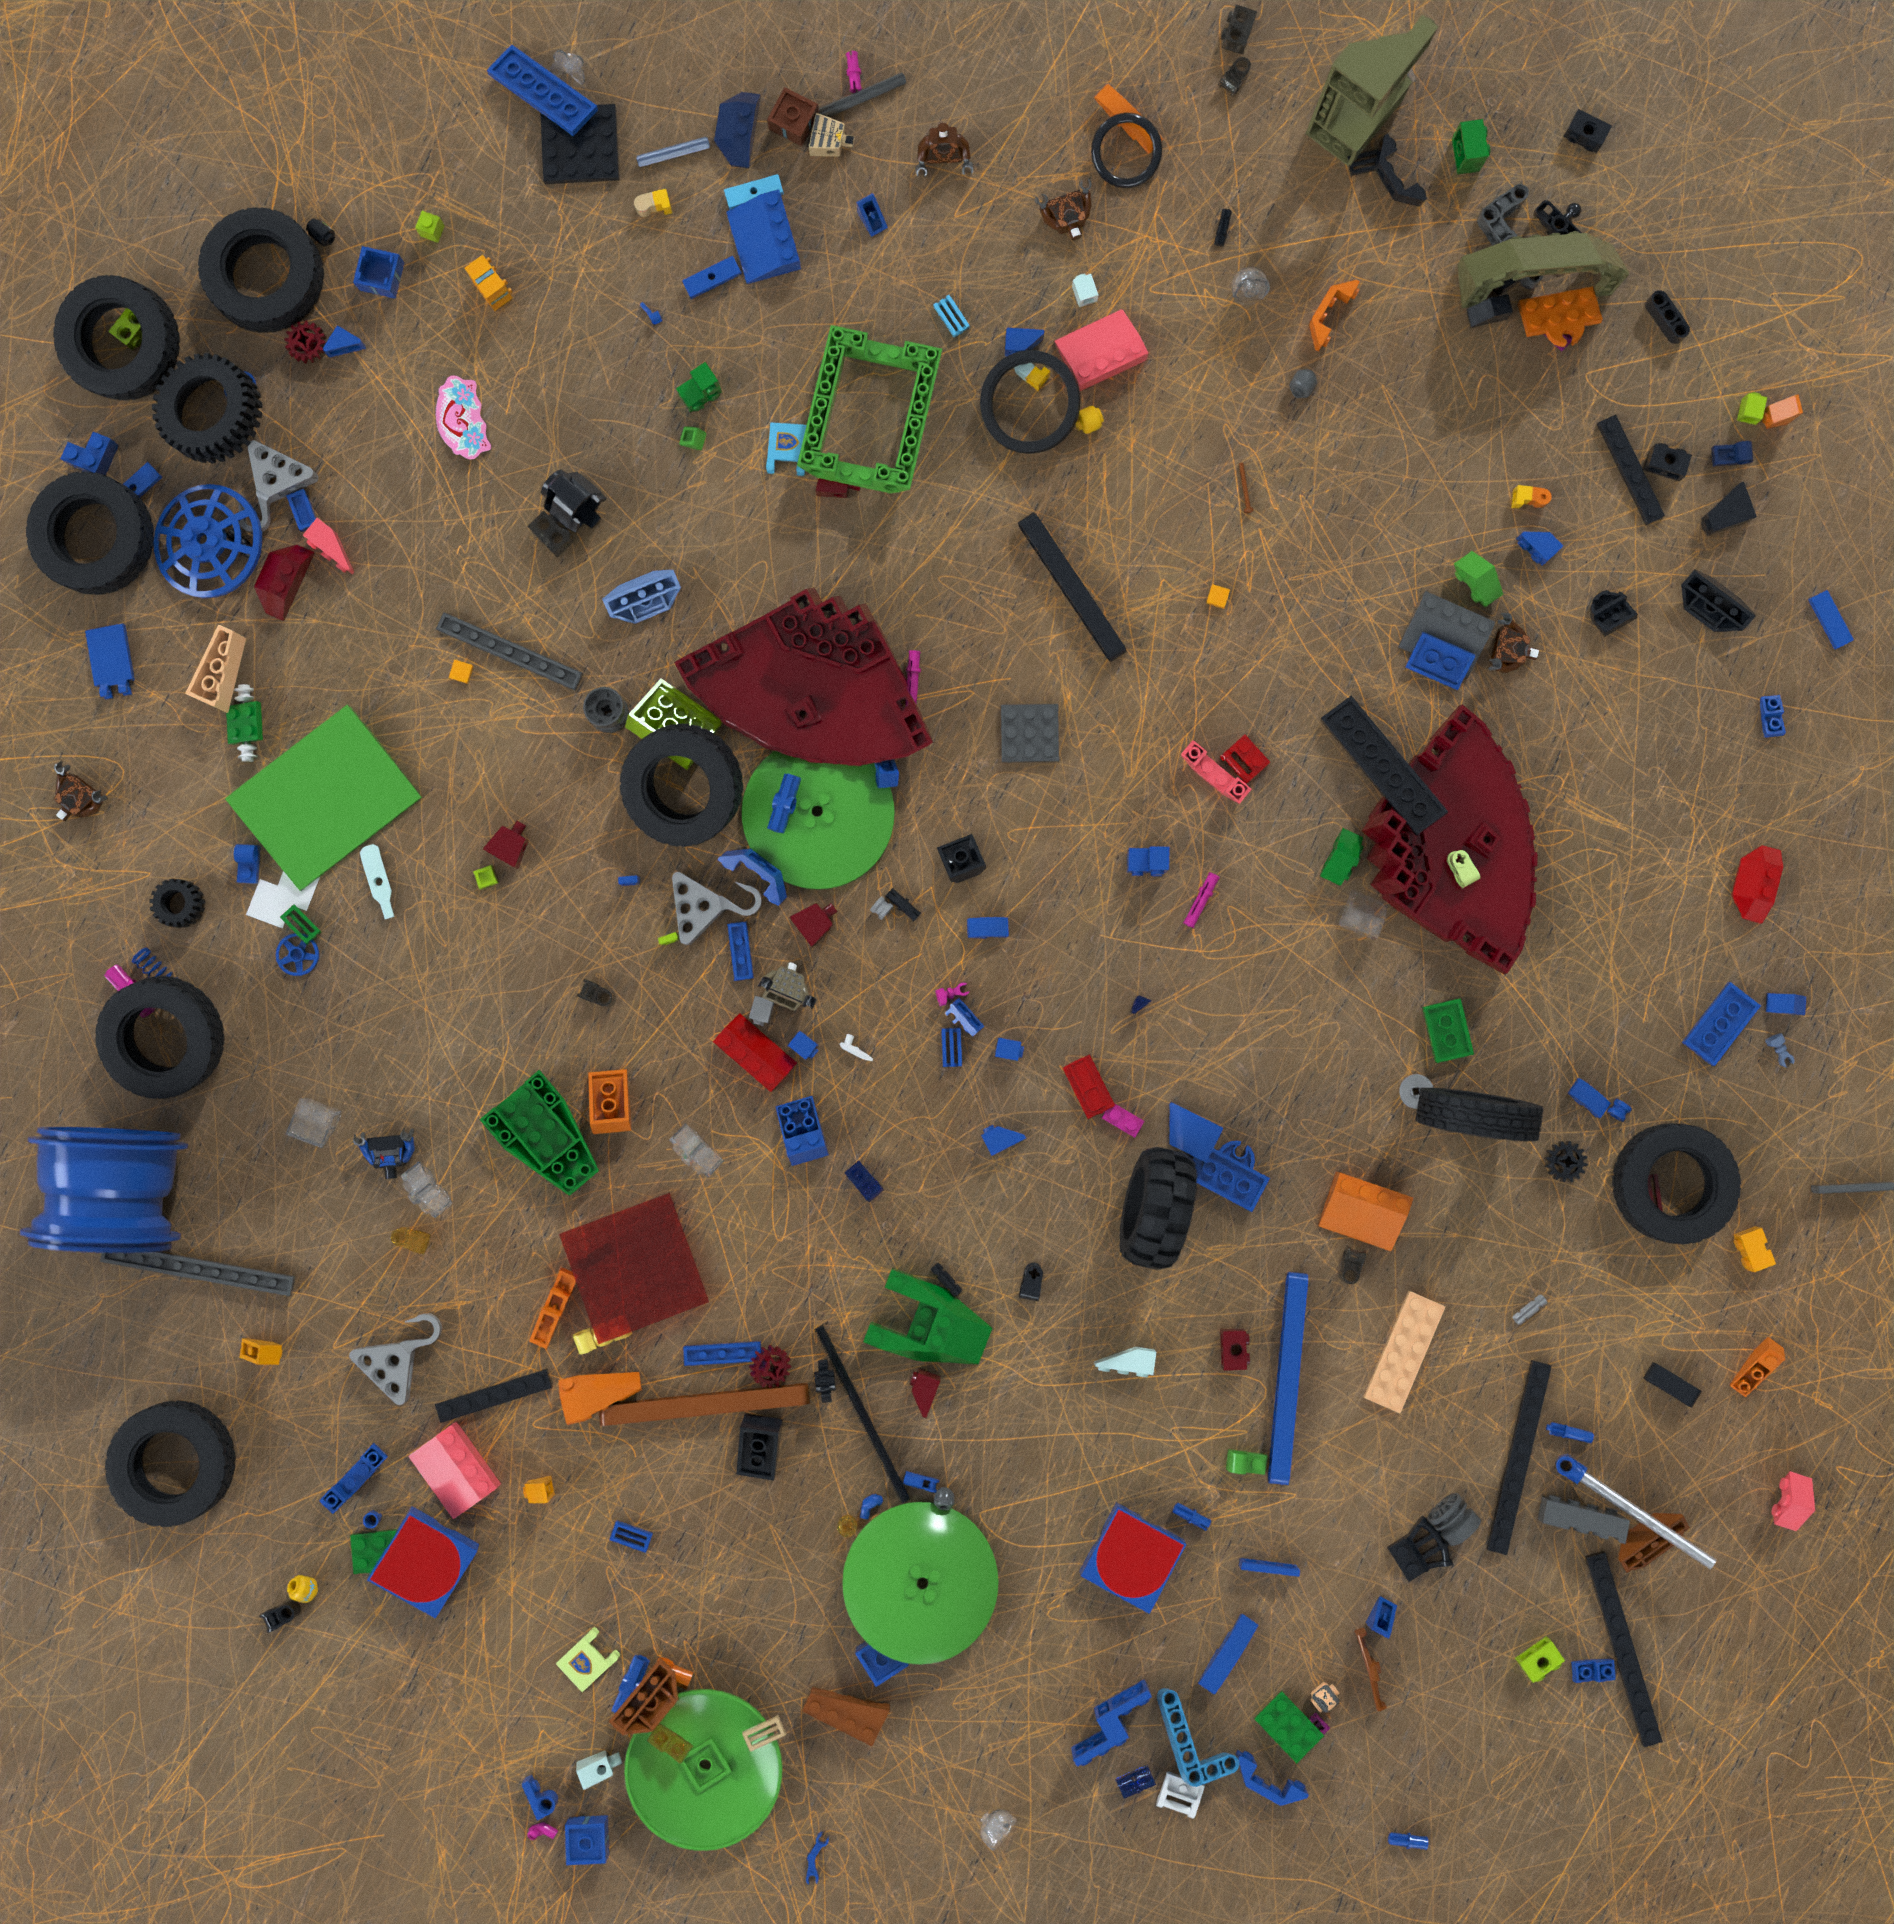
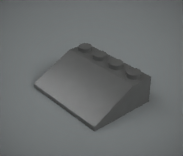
[1398,591,1496,678]

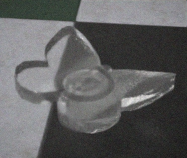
[549,50,585,85]

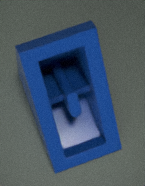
[856,193,888,237]
[323,325,366,358]
[1766,993,1806,1016]
[1366,1596,1397,1639]

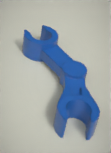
[806,1832,829,1884]

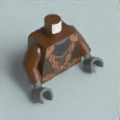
[915,123,973,177]
[1034,179,1092,240]
[1488,613,1539,673]
[54,761,108,821]

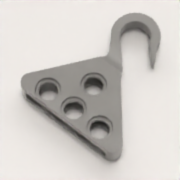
[238,440,318,534]
[672,872,762,945]
[349,1313,442,1405]

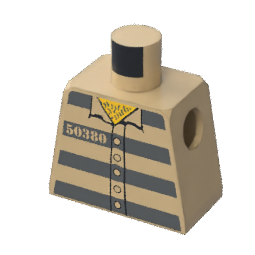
[809,113,855,157]

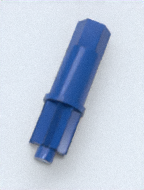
[1546,1422,1594,1443]

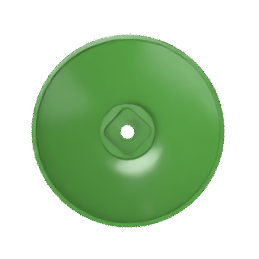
[742,751,895,890]

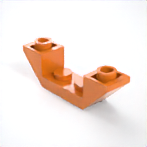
[1309,280,1360,352]

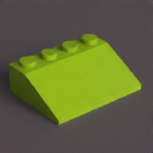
[625,679,722,770]

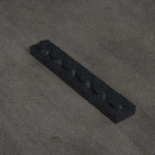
[1597,415,1665,526]
[435,1369,553,1423]

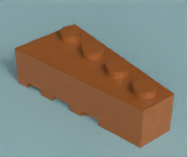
[802,1687,890,1747]

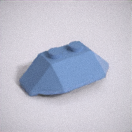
[602,570,681,624]

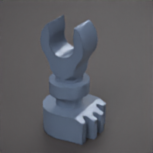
[1765,1033,1795,1067]

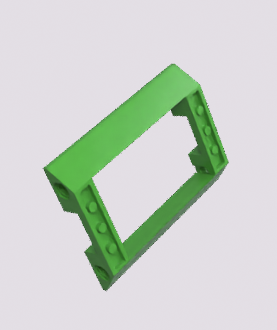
[797,325,942,493]

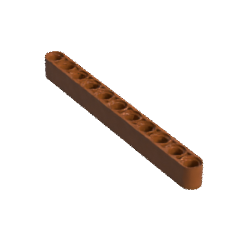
[599,1383,810,1426]

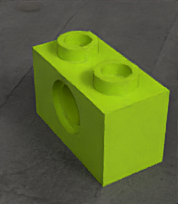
[1515,1636,1565,1683]

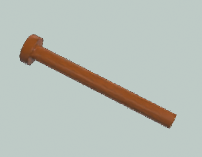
[1239,463,1254,513]

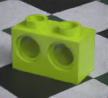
[108,308,142,350]

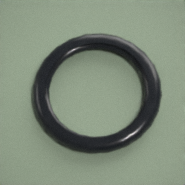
[1091,112,1163,188]

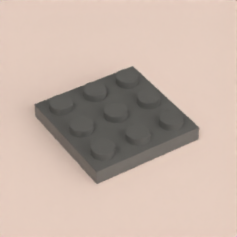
[1001,704,1059,763]

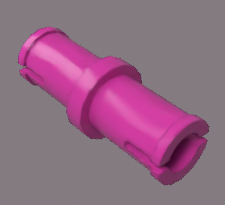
[846,51,862,93]

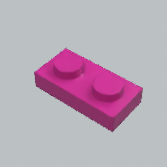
[1102,1103,1145,1138]

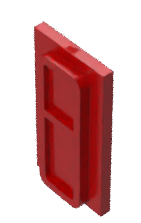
[1062,1054,1115,1119]

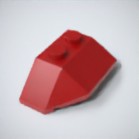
[1731,845,1784,924]

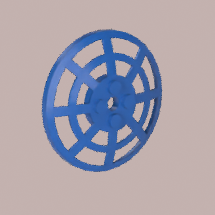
[154,484,262,599]

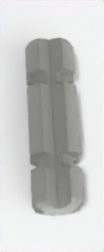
[1512,1295,1547,1325]

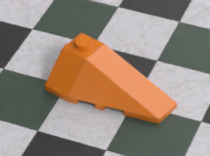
[558,1372,642,1425]

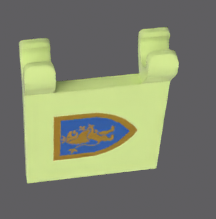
[556,1627,620,1692]

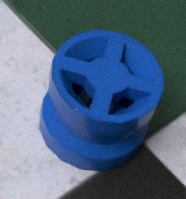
[1607,1099,1632,1122]

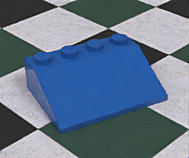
[726,189,801,284]

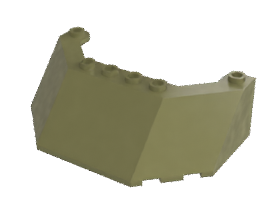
[1457,231,1629,308]

